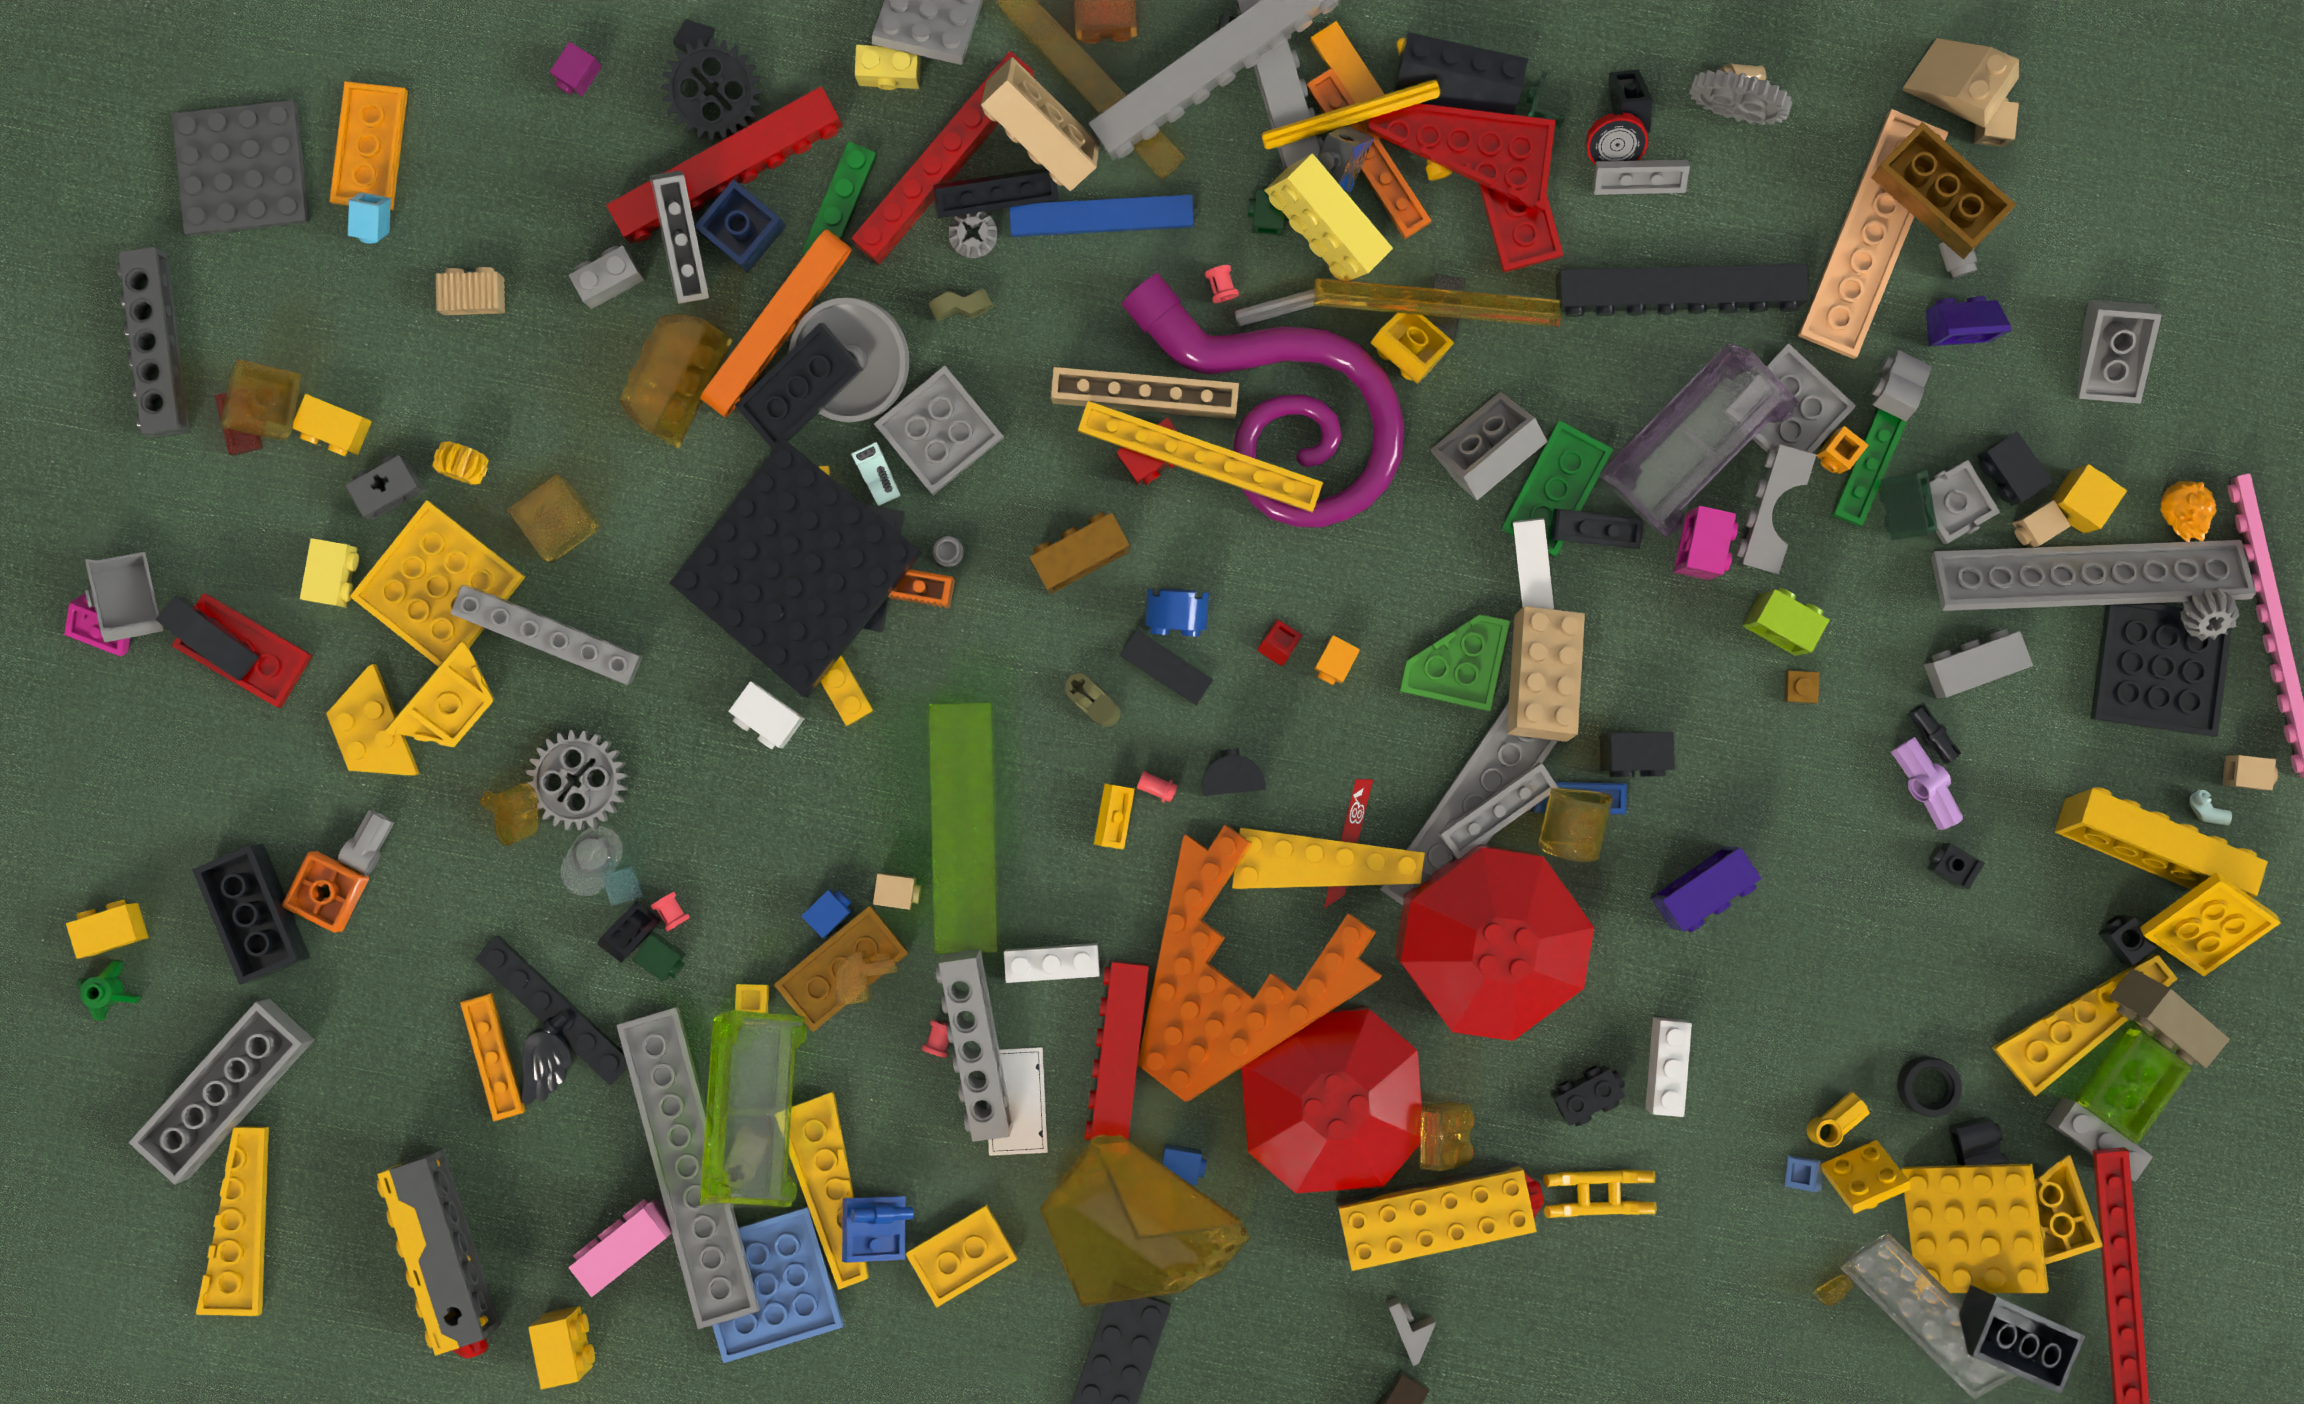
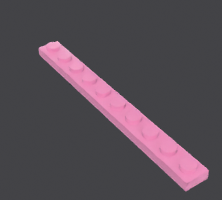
[2228,474,2304,778]

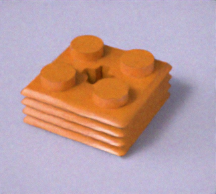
[282,851,369,933]

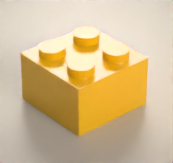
[528,1306,595,1390]

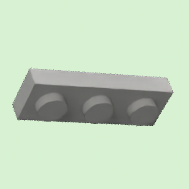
[1592,160,1690,195]

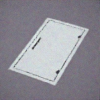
[985,1047,1048,1156]

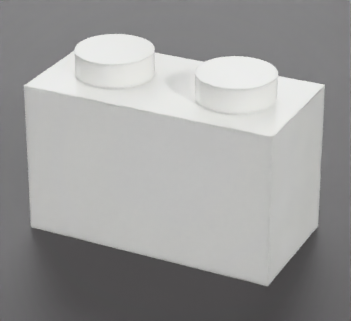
[728,681,805,749]

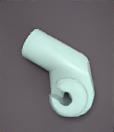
[2189,790,2232,826]

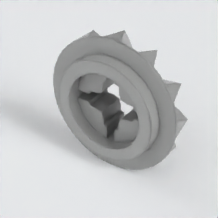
[949,212,997,258]

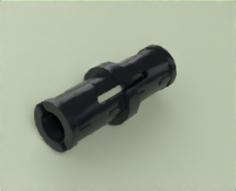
[1907,703,1961,764]

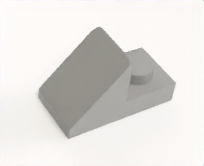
[1386,1297,1436,1366]

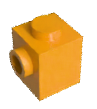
[1816,426,1869,474]

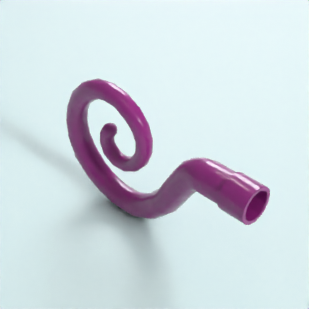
[1121,273,1405,528]

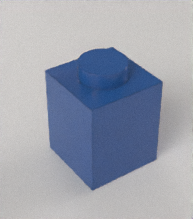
[801,889,853,938]
[1160,1144,1207,1186]

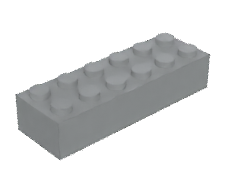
[128,999,314,1185]

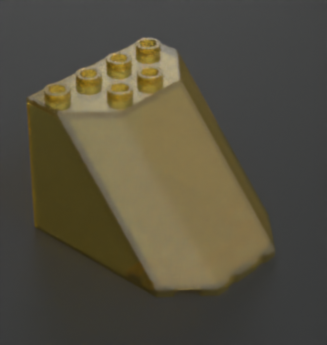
[1040,1135,1251,1307]

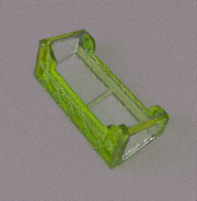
[699,1010,807,1208]

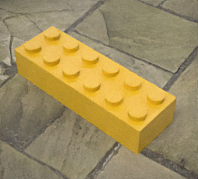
[2054,787,2268,897]

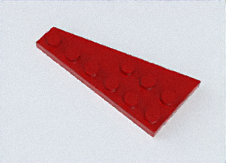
[1367,103,1556,213]

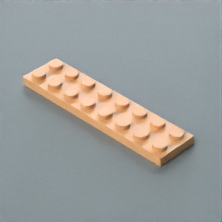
[1797,109,1948,359]

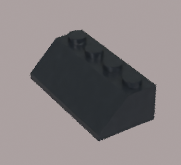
[1393,32,1528,115]
[1959,1285,2085,1394]

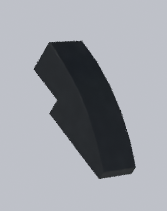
[155,595,260,681]

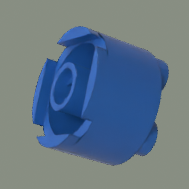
[1145,588,1209,637]

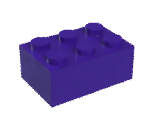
[1650,846,1762,933]

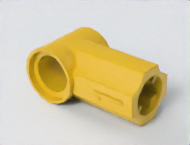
[1807,1092,1870,1147]

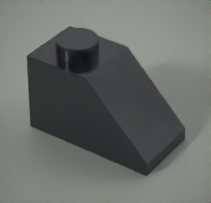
[1609,70,1653,133]

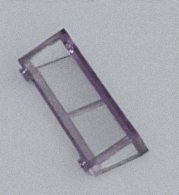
[1599,342,1800,538]

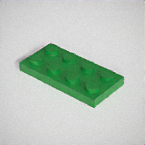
[1500,420,1613,558]

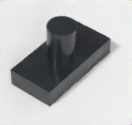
[597,901,661,963]

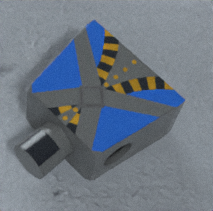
[1317,125,1374,193]

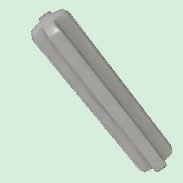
[1235,288,1324,326]

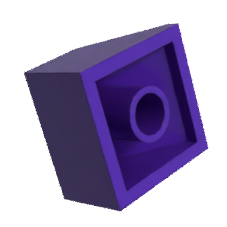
[1926,296,2011,346]

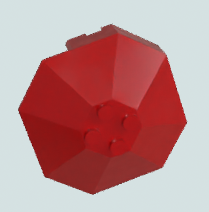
[1395,844,1594,1041]
[1241,1006,1425,1193]

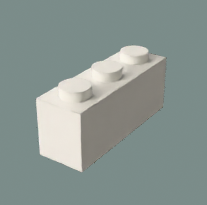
[1004,943,1100,983]
[1645,1017,1692,1117]

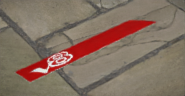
[1324,779,1373,909]

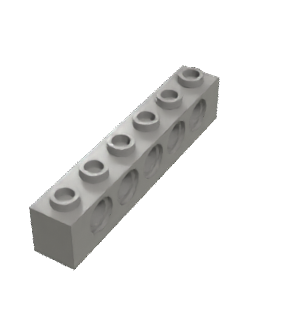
[450,585,643,685]
[936,949,1013,1142]

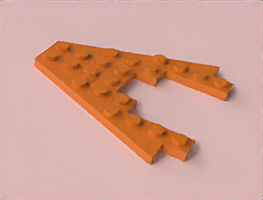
[1137,825,1382,1102]

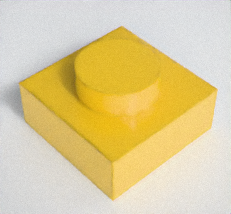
[735,984,769,1016]

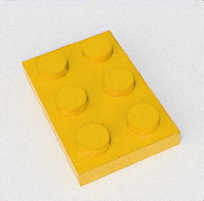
[905,1204,1018,1308]

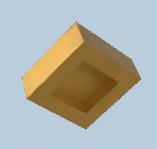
[1784,671,1820,704]

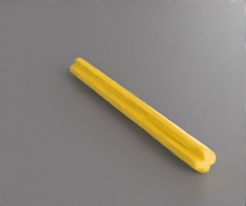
[1262,80,1440,150]

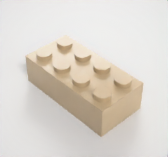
[981,57,1100,191]
[1507,606,1585,742]

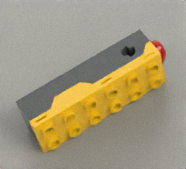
[377,1149,500,1359]
[1335,1162,1544,1271]

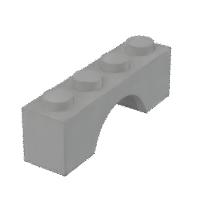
[1736,444,1816,574]

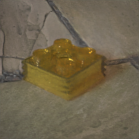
[1419,1102,1475,1172]

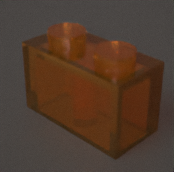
[1074,0,1137,43]

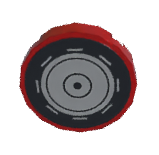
[1586,112,1648,165]

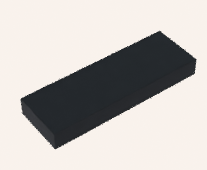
[1550,509,1643,549]
[1119,630,1213,705]

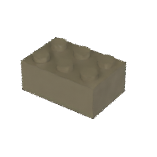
[2109,968,2230,1069]

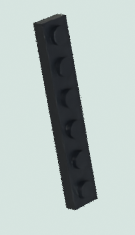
[475,936,628,1085]

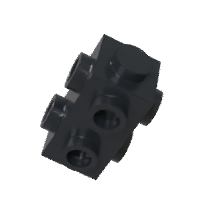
[1550,1064,1625,1127]

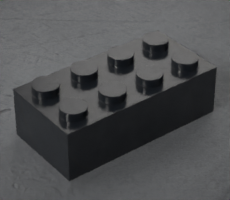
[192,844,310,985]

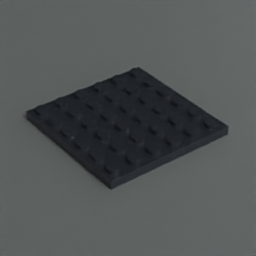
[670,439,923,698]

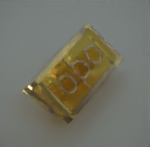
[619,314,733,449]

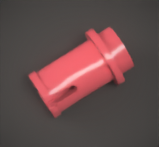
[1137,771,1178,803]

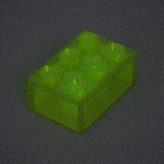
[2074,1027,2192,1144]

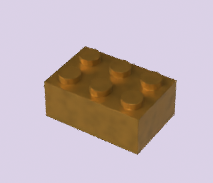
[1030,512,1131,595]

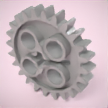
[1689,70,1793,125]
[525,730,628,830]

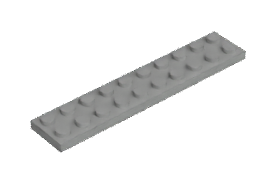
[1931,540,2256,611]
[616,1007,760,1329]

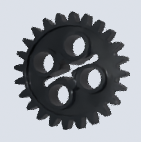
[661,38,762,140]

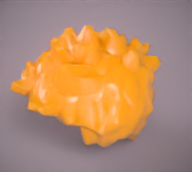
[2160,481,2216,542]

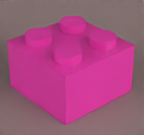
[1673,506,1738,580]

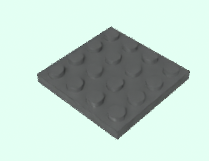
[172,100,310,236]

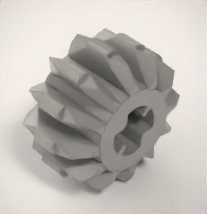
[2180,587,2240,641]

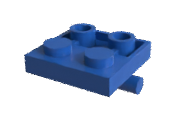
[842,1196,914,1263]

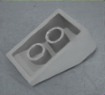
[2077,300,2162,404]

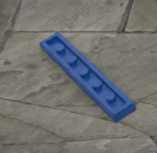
[1009,195,1194,237]

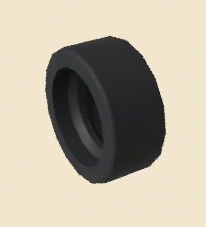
[1897,1056,1963,1117]

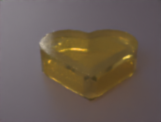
[1814,1274,1854,1306]

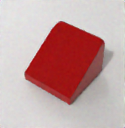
[1258,619,1303,666]

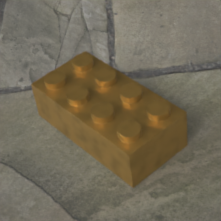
[1871,122,2017,260]

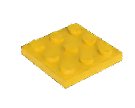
[2140,872,2281,976]

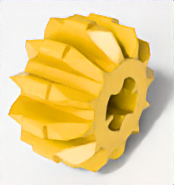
[432,441,489,485]

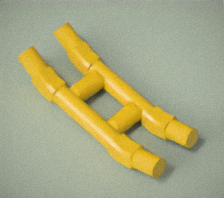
[1543,1169,1657,1218]

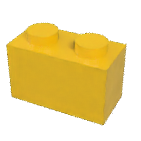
[291,394,372,457]
[66,900,149,959]

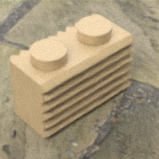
[436,267,505,315]

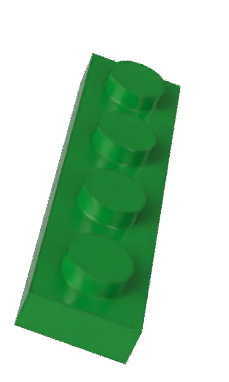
[801,141,878,256]
[1831,408,1908,527]

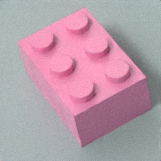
[568,1198,672,1297]

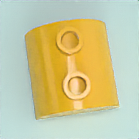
[1371,303,1454,384]

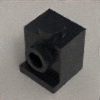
[1927,843,1985,890]

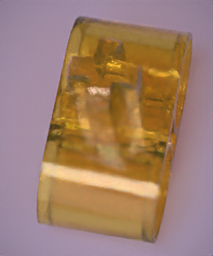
[479,782,538,846]

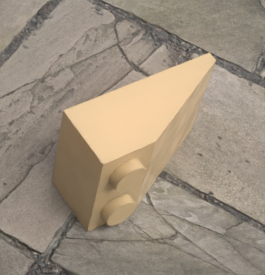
[1903,38,2019,128]

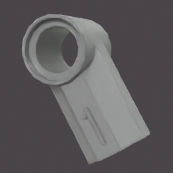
[338,810,395,876]

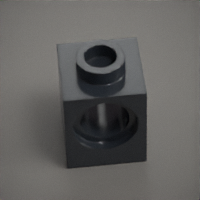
[2098,915,2158,965]

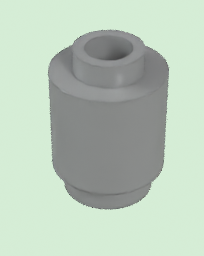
[1938,242,1978,279]

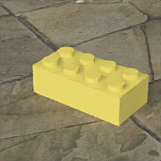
[1264,153,1393,283]

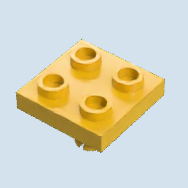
[1821,1140,1911,1214]

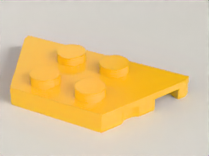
[385,639,494,747]
[326,664,420,776]

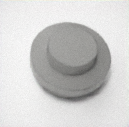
[933,536,964,567]

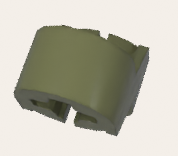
[928,289,994,321]
[1065,673,1121,727]

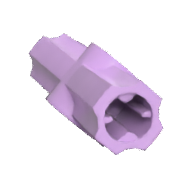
[1891,737,1963,830]

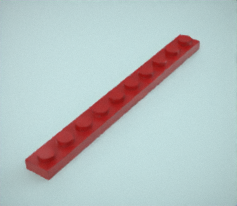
[2093,1147,2149,1404]

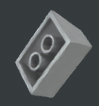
[1430,391,1548,500]

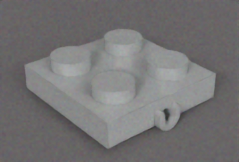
[1912,460,2000,545]

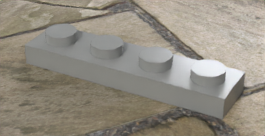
[1438,762,1559,860]

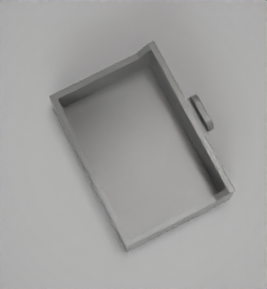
[85,552,163,643]

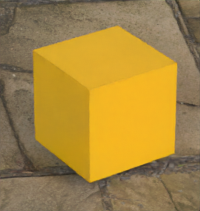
[2050,464,2127,534]

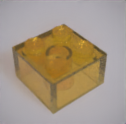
[220,359,302,441]
[507,474,601,563]

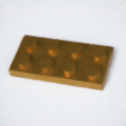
[774,905,910,1032]

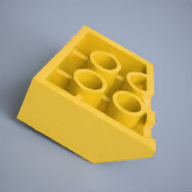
[2035,1155,2103,1265]

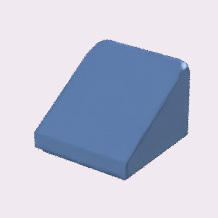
[1785,1155,1825,1192]

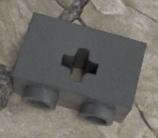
[345,454,426,521]

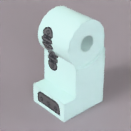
[851,442,901,506]

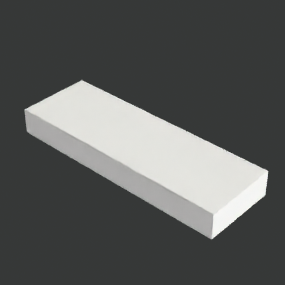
[1513,518,1554,610]

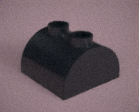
[1201,748,1266,796]

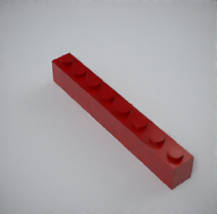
[851,51,1035,266]
[606,86,843,244]

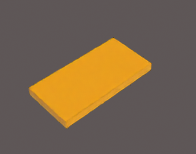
[329,81,408,211]

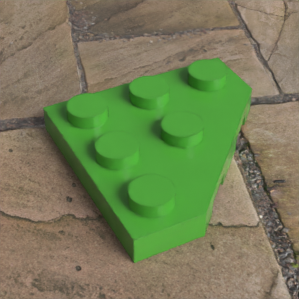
[1399,614,1510,712]

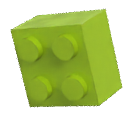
[1742,588,1830,656]

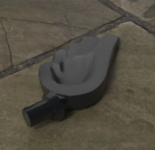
[521,1010,573,1105]

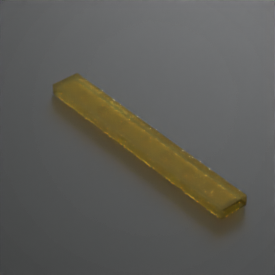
[996,0,1185,180]
[1314,278,1561,327]

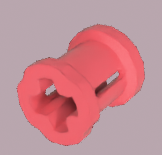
[1205,264,1239,304]
[651,892,690,932]
[921,1019,949,1058]

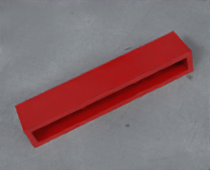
[1084,960,1149,1153]

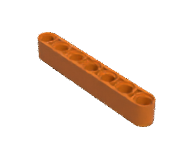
[700,229,852,418]

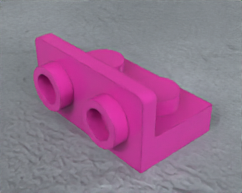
[64,593,130,657]

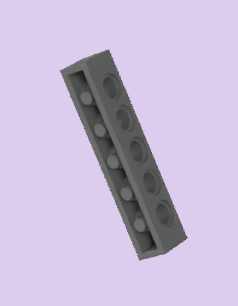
[117,247,190,438]

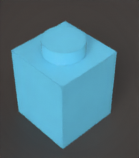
[348,192,391,244]

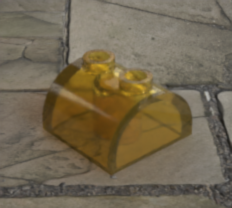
[1538,788,1613,862]

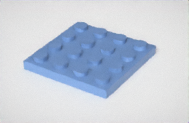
[712,1206,844,1363]

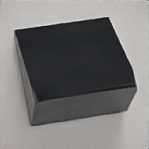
[673,19,715,52]

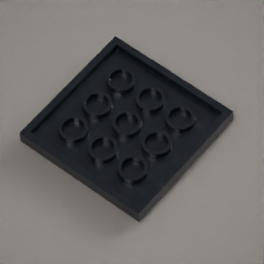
[2090,603,2232,737]

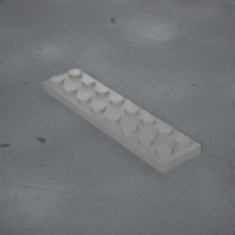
[1379,701,1557,906]

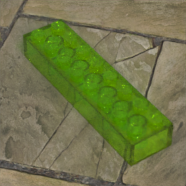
[929,703,999,954]

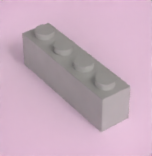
[650,170,709,304]

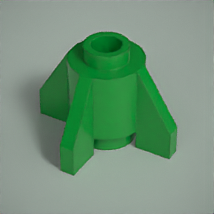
[76,959,142,1021]

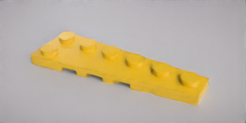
[1232,828,1425,889]
[1992,954,2178,1097]
[774,1091,869,1290]
[196,1126,269,1316]

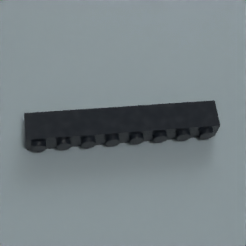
[1556,264,1809,317]

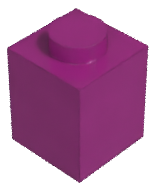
[550,41,602,97]

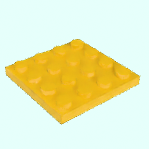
[350,500,525,667]
[1901,1163,2049,1293]

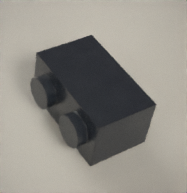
[1977,431,2052,506]

